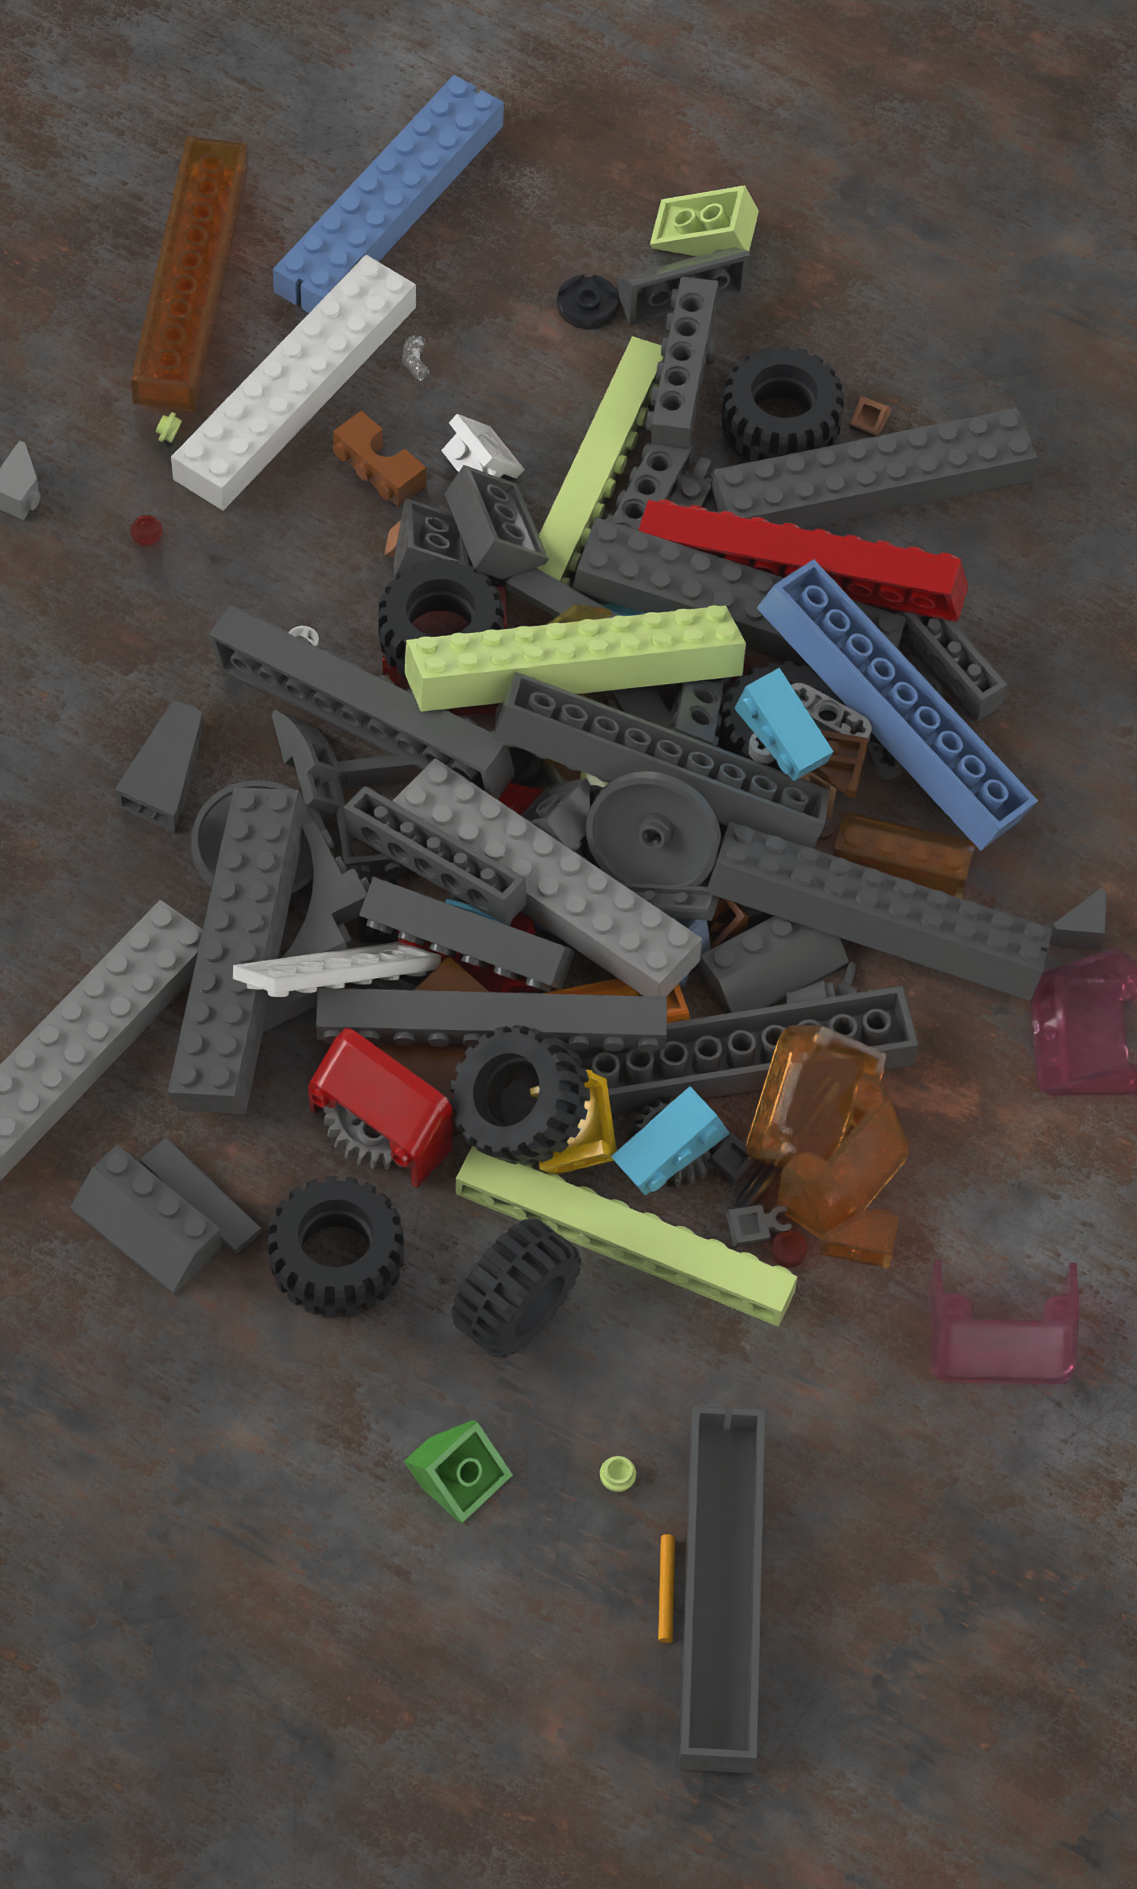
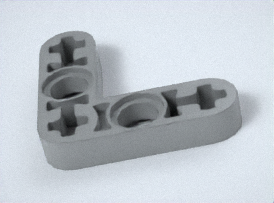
[749,683,872,764]

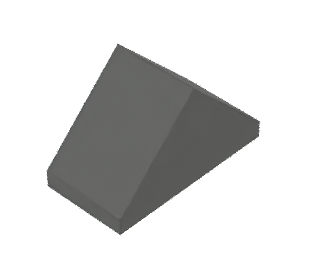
[1050,888,1106,950]

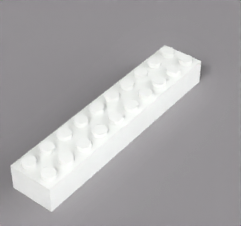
[171,255,416,511]

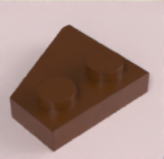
[811,730,868,799]

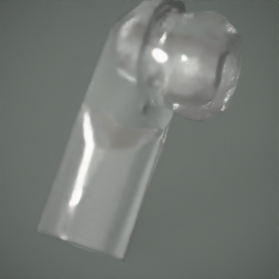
[401,335,430,380]

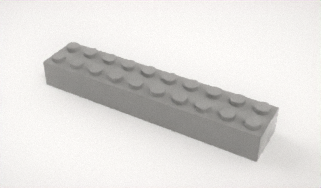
[392,758,702,997]
[0,900,203,1181]

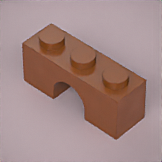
[333,411,426,507]

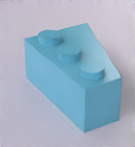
[611,1086,730,1195]

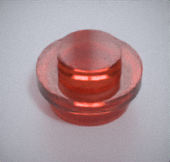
[130,515,163,546]

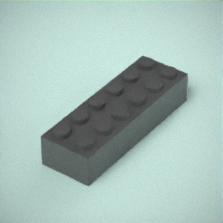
[359,877,575,993]

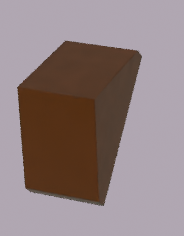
[707,898,749,949]

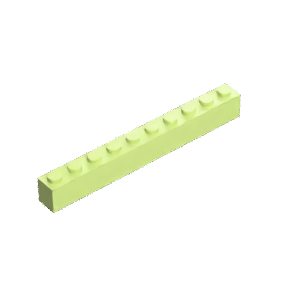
[536,336,665,586]
[456,1146,798,1327]

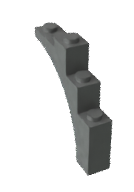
[263,820,370,1032]

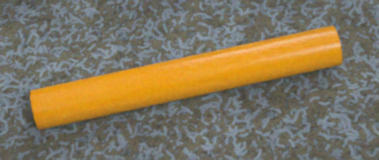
[658,1534,675,1643]

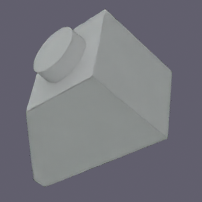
[0,440,41,520]

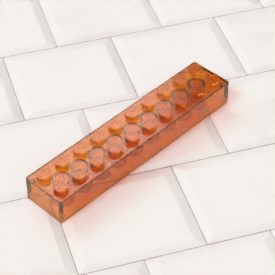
[131,136,249,411]

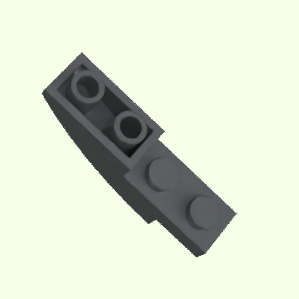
[271,710,341,815]

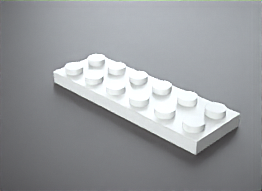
[233,942,441,997]

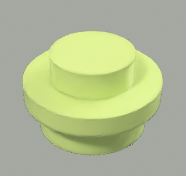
[155,412,182,443]
[600,1456,636,1492]

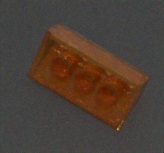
[833,811,976,899]

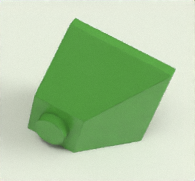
[404,1420,513,1523]

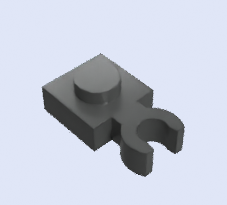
[725,1204,792,1247]

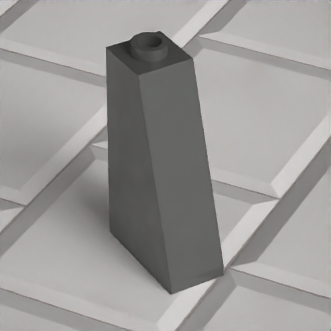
[115,699,204,833]

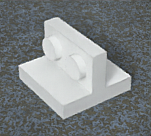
[441,414,525,479]

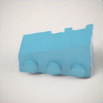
[734,668,834,781]

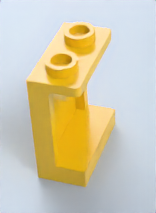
[530,1070,617,1175]

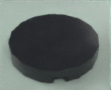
[557,274,619,330]

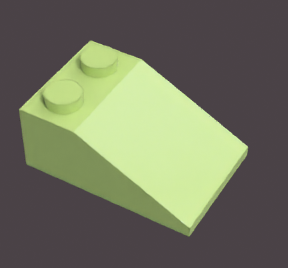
[650,185,759,257]

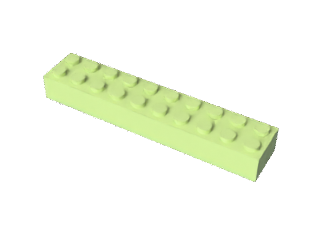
[404,605,746,712]

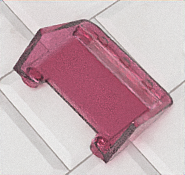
[1031,948,1137,1096]

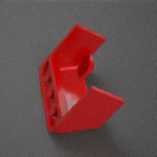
[308,1028,452,1188]

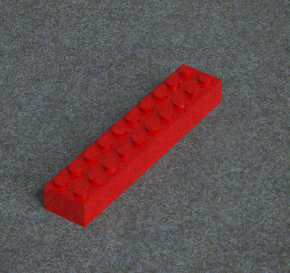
[638,499,969,622]

